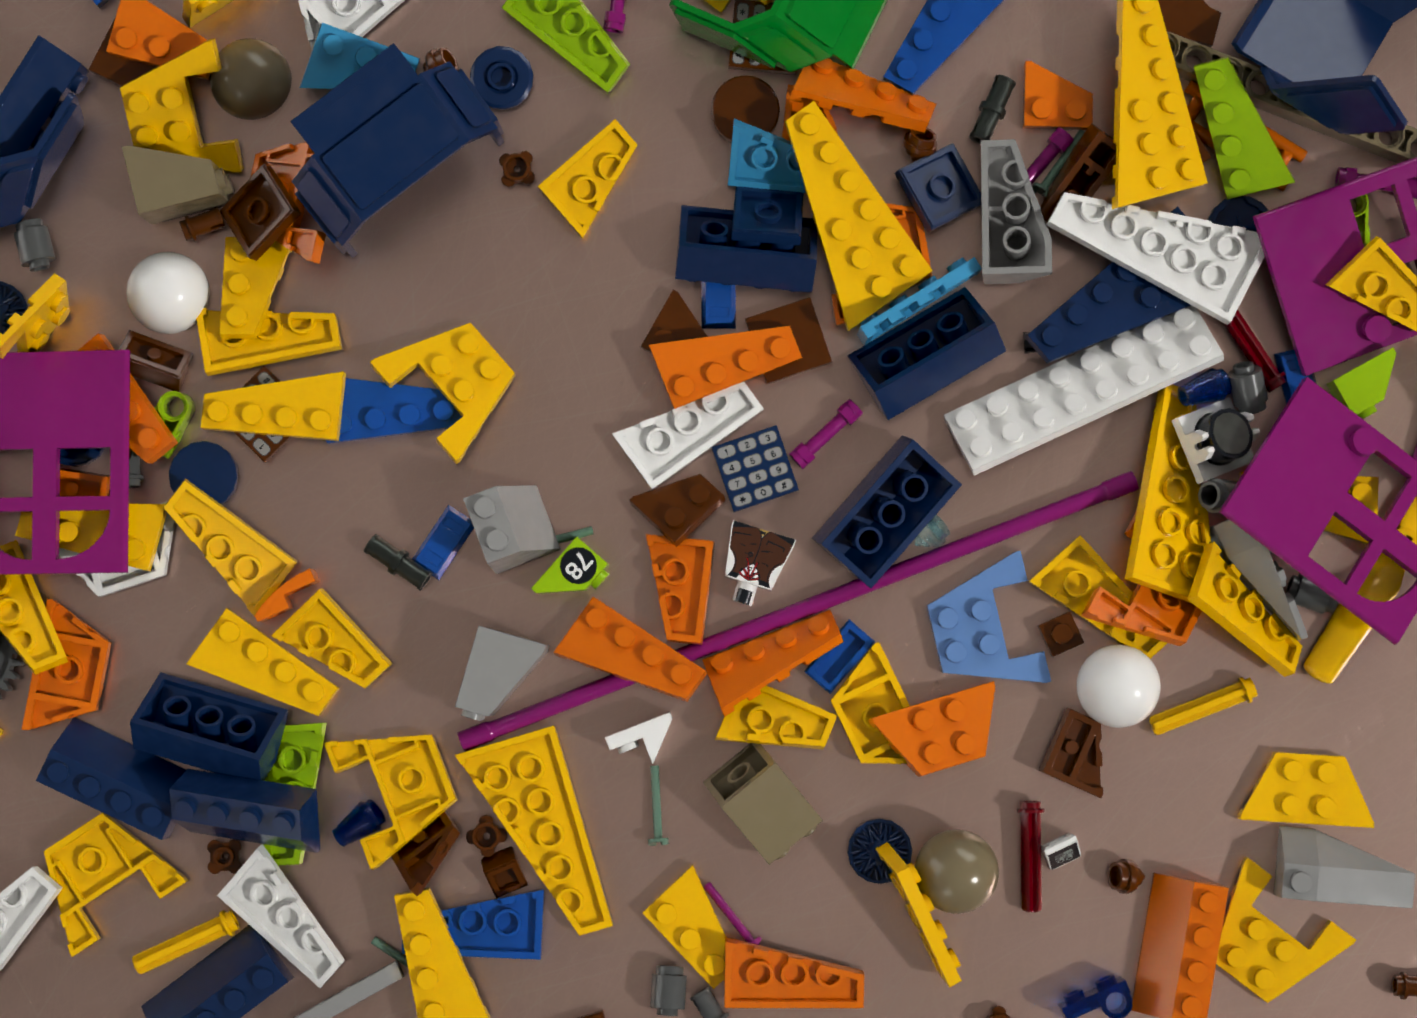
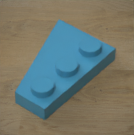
[299,23,420,89]
[728,118,806,193]

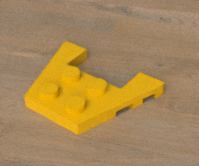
[120,38,244,172]
[0,273,70,359]
[370,323,515,465]
[324,735,458,870]
[43,813,188,957]
[1216,857,1356,1003]

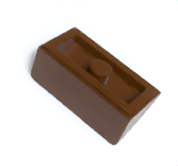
[118,330,193,392]

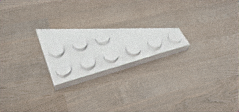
[1046,192,1265,325]

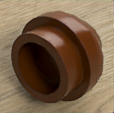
[423,47,458,72]
[903,128,937,162]
[1108,859,1145,894]

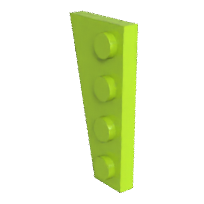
[502,0,631,93]
[1194,56,1295,200]
[264,722,327,866]

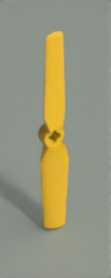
[1303,495,1417,684]

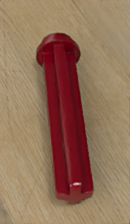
[1224,309,1286,393]
[1017,801,1045,913]

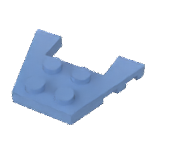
[927,551,1051,683]

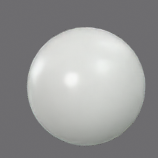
[126,252,210,334]
[1077,644,1161,728]

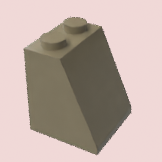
[122,145,234,225]
[703,743,823,865]

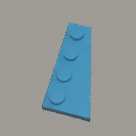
[857,257,982,345]

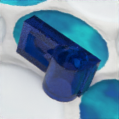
[1057,974,1132,1018]

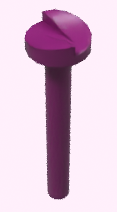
[704,882,762,945]

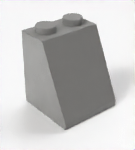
[463,485,561,574]
[455,626,550,721]

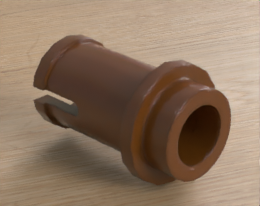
[179,207,226,242]
[1392,972,1417,1000]

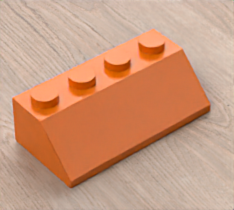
[1130,873,1229,1018]

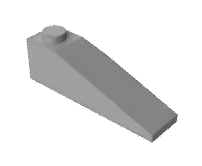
[981,139,1052,284]
[1209,519,1308,640]
[1273,826,1415,908]

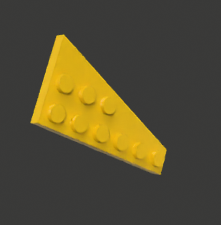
[1112,0,1208,210]
[785,101,933,331]
[1125,384,1211,604]
[455,725,613,936]

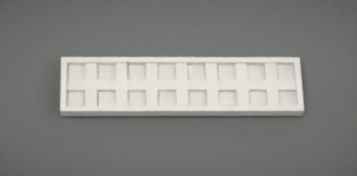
[944,306,1224,476]

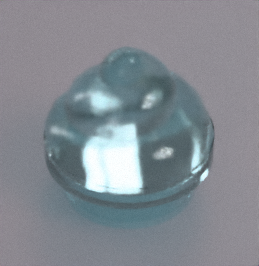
[914,514,950,547]

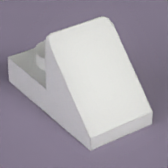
[605,712,673,764]

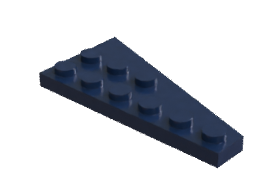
[1024,206,1192,363]

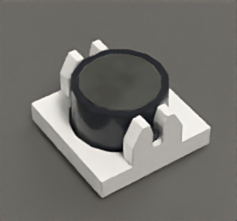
[1171,397,1260,484]

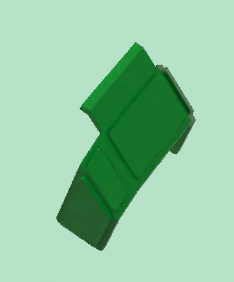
[669,0,888,72]

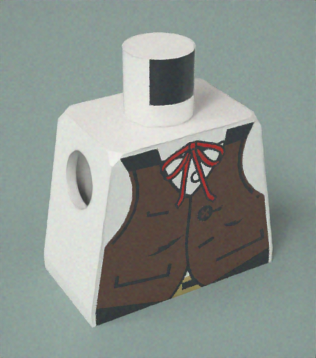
[725,520,796,606]

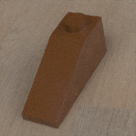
[1040,123,1116,222]

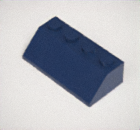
[0,35,89,158]
[675,205,817,293]
[847,287,1006,420]
[812,435,962,589]
[130,672,288,781]
[36,717,187,840]
[169,769,320,853]
[141,925,294,1018]

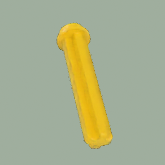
[1149,677,1258,735]
[132,910,240,974]

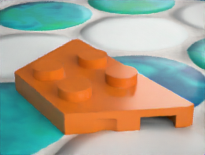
[21,598,112,731]
[868,681,995,777]

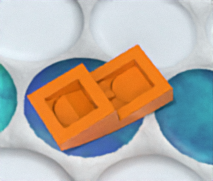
[255,568,320,623]

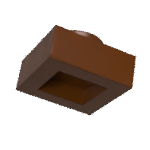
[1037,611,1084,657]

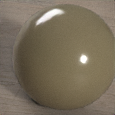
[210,38,292,120]
[915,829,999,914]

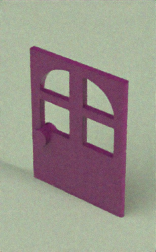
[1253,157,1417,376]
[0,350,130,575]
[1219,377,1417,645]

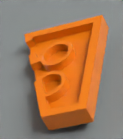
[106,0,210,80]
[646,534,715,645]

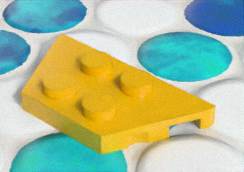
[830,642,910,764]
[1238,752,1374,828]

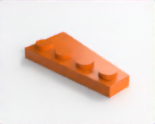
[648,326,802,409]

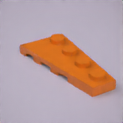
[789,58,936,133]
[77,333,178,464]
[553,597,707,702]
[702,610,844,717]
[724,937,864,1008]

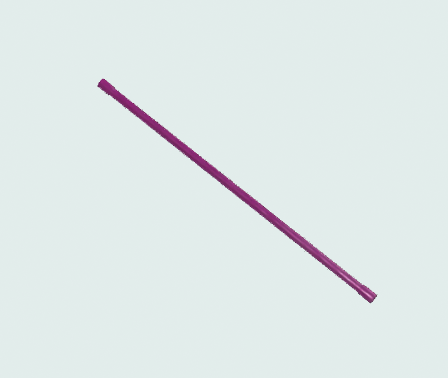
[457,471,1139,752]

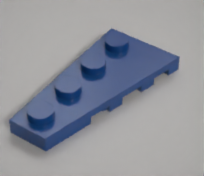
[883,0,1004,94]
[326,378,462,444]
[402,889,544,960]

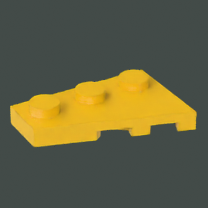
[537,119,637,238]
[1325,236,1417,332]
[220,237,292,339]
[271,588,392,688]
[715,685,838,749]
[642,865,726,989]

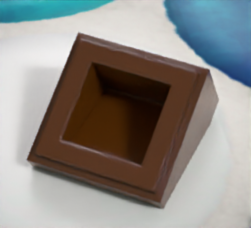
[481,846,528,898]

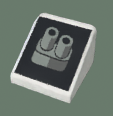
[1041,833,1081,870]

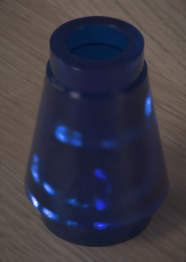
[1177,368,1232,406]
[332,799,386,847]

